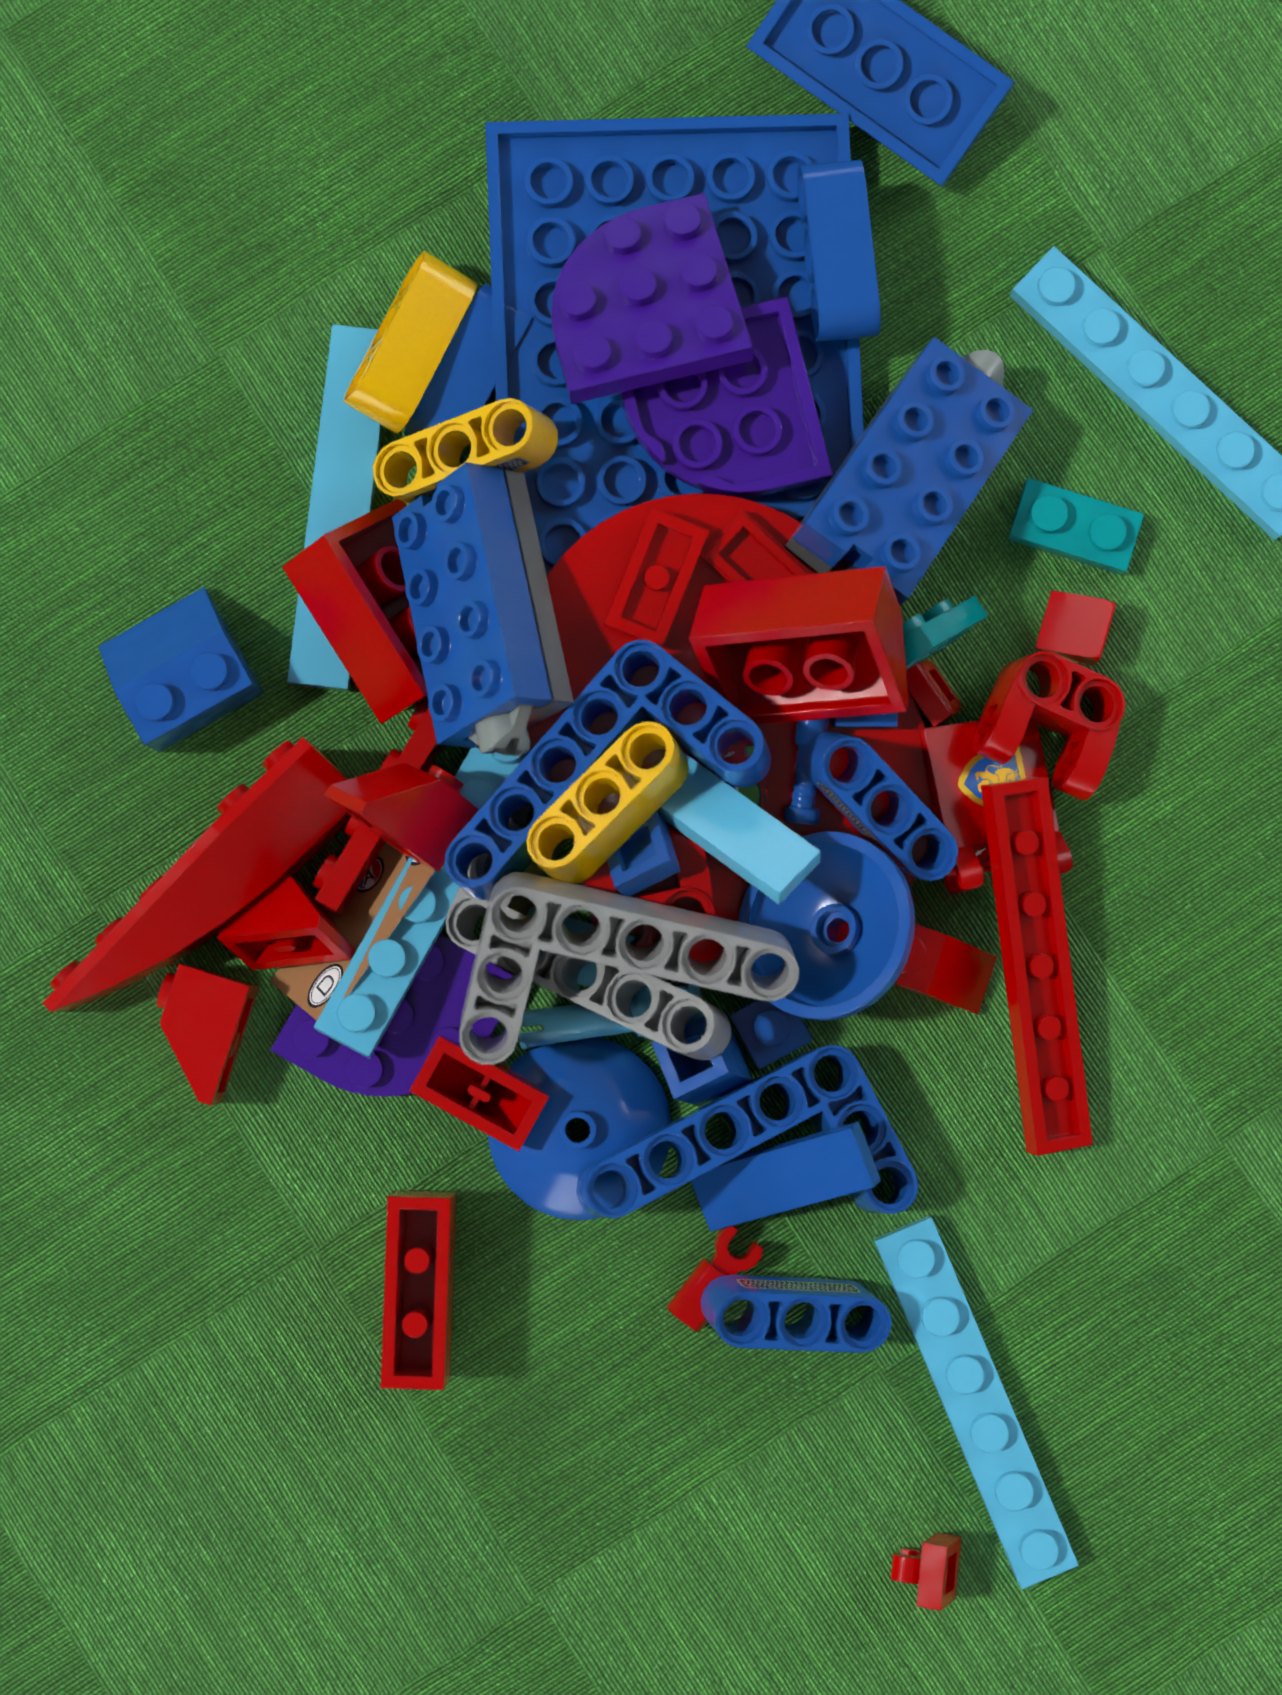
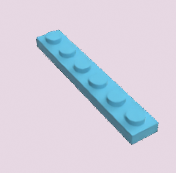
[1009,246,1282,541]
[314,747,530,1059]
[873,1215,1079,1590]

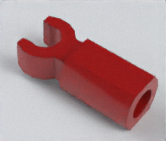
[666,1225,763,1333]

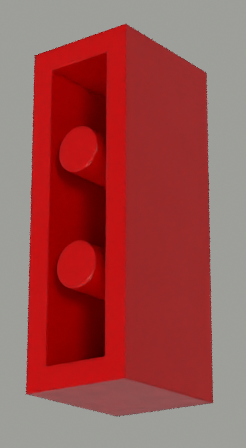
[380,1190,457,1390]

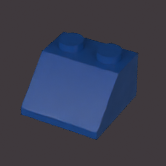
[98,587,264,752]

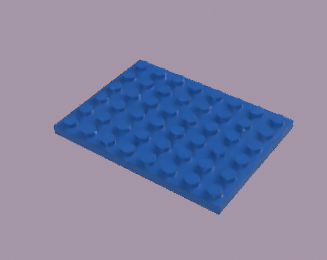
[485,113,864,576]

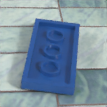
[746,0,1015,188]

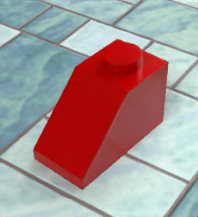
[324,762,479,872]
[893,924,997,1015]
[157,964,260,1106]

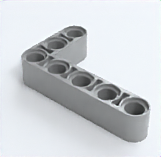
[446,806,731,1060]
[459,872,799,1065]

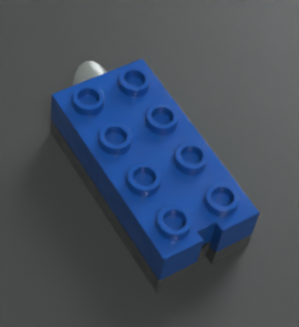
[784,337,1033,606]
[392,462,574,756]

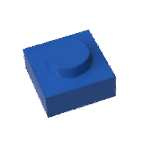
[607,811,681,896]
[729,1000,813,1070]

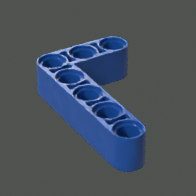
[444,640,772,900]
[576,1045,918,1218]

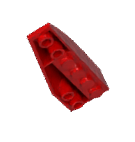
[42,737,351,1012]

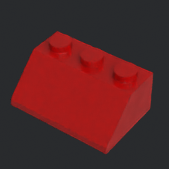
[282,499,428,724]
[689,566,909,724]

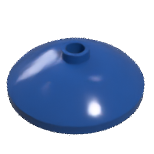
[738,832,915,1020]
[488,1037,671,1220]

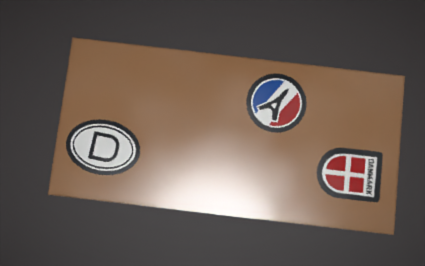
[270,842,435,1021]

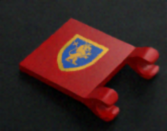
[919,720,1073,894]

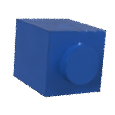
[651,1016,753,1107]

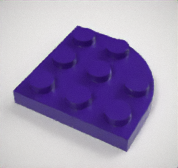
[551,193,753,404]
[619,297,833,497]
[270,934,514,1097]

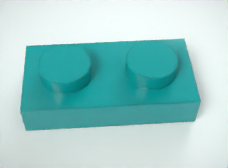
[1007,478,1144,576]
[903,596,988,670]

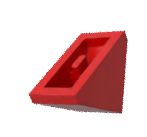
[217,872,355,970]
[409,1035,550,1152]

